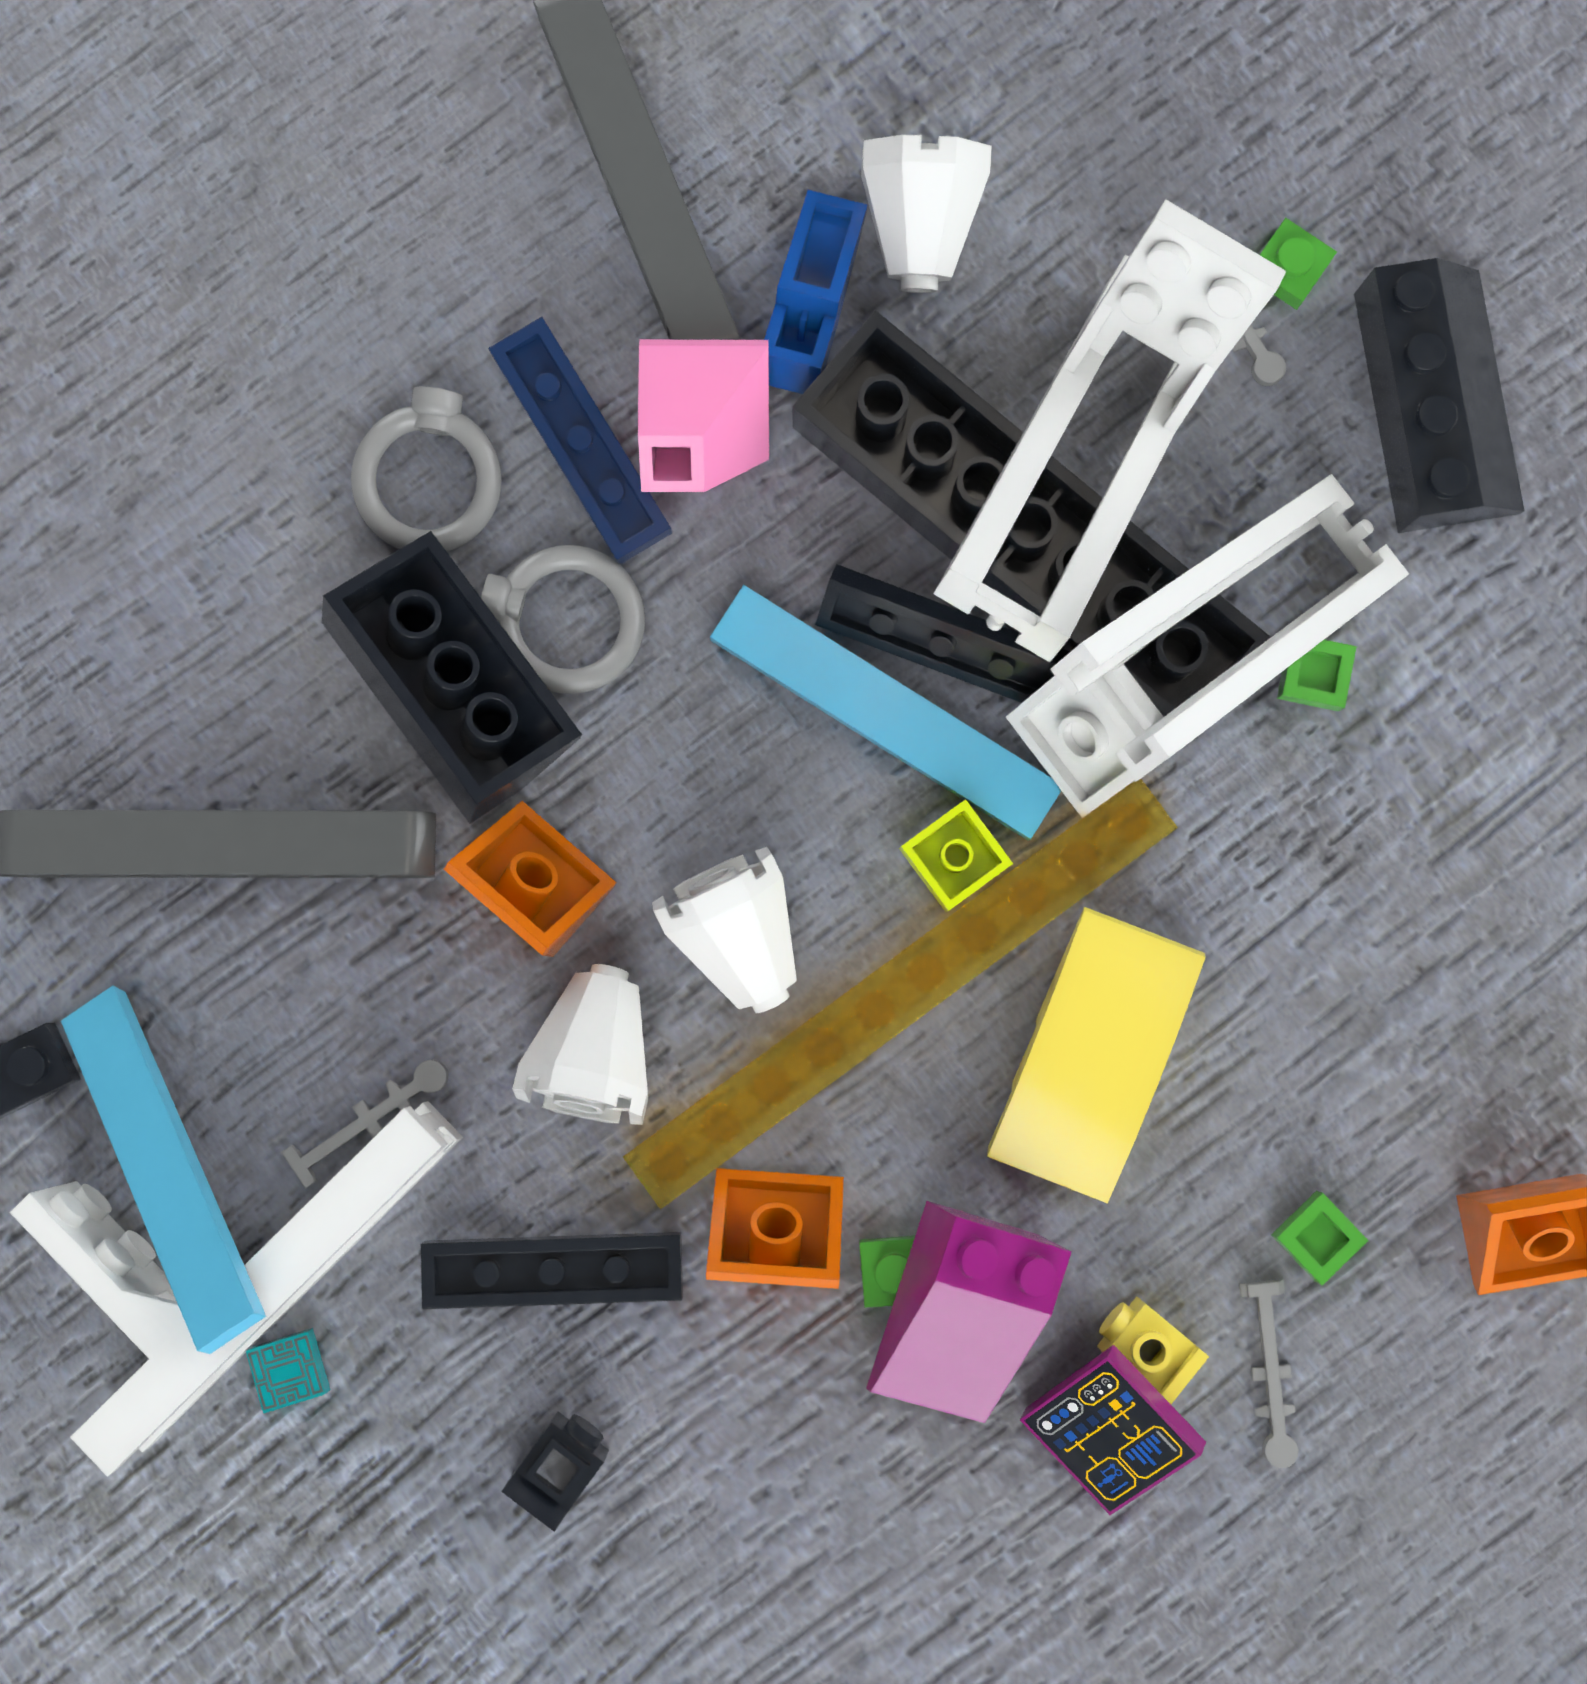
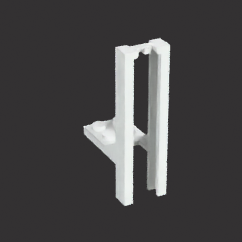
[933,199,1286,662]
[1006,474,1409,818]
[10,1101,463,1477]

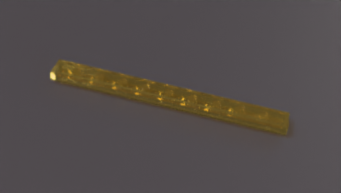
[623,779,1178,1210]

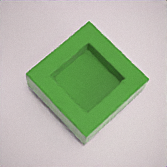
[1260,217,1337,310]
[1277,640,1357,711]
[1271,1190,1369,1286]
[859,1235,915,1308]

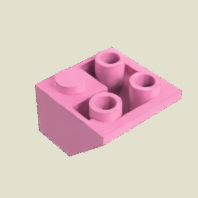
[638,339,769,492]

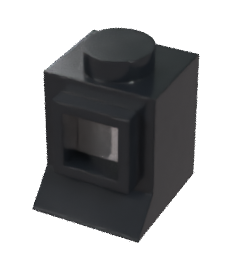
[501,1412,609,1532]

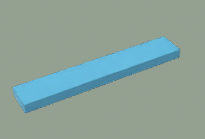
[710,585,1061,841]
[61,986,266,1354]

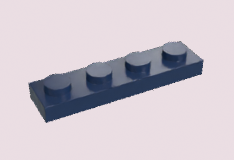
[488,317,672,564]

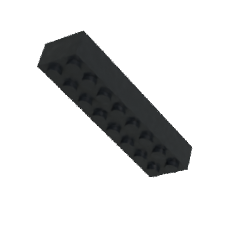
[792,310,1271,717]

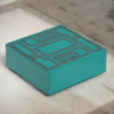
[246,1328,331,1414]

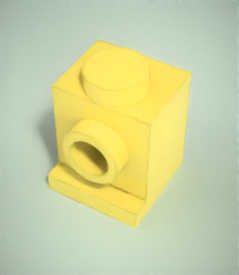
[1097,1296,1209,1404]

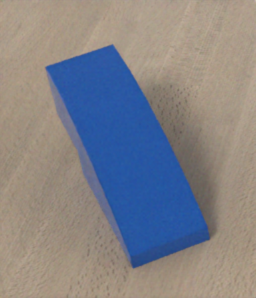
[764,190,868,394]

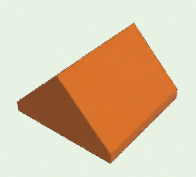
[443,801,617,957]
[706,1168,844,1289]
[1456,1174,1587,1295]

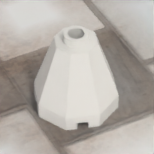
[861,135,992,293]
[652,847,797,1013]
[512,964,648,1125]

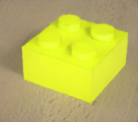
[899,799,1013,912]

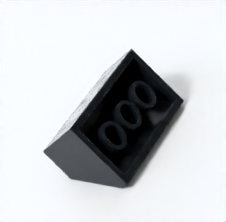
[1354,258,1525,533]
[321,531,582,824]

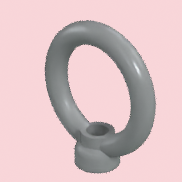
[351,386,502,552]
[481,545,645,694]

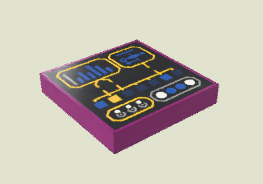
[1020,1345,1206,1515]

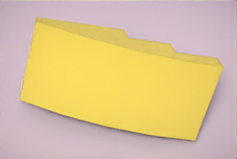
[987,907,1206,1204]

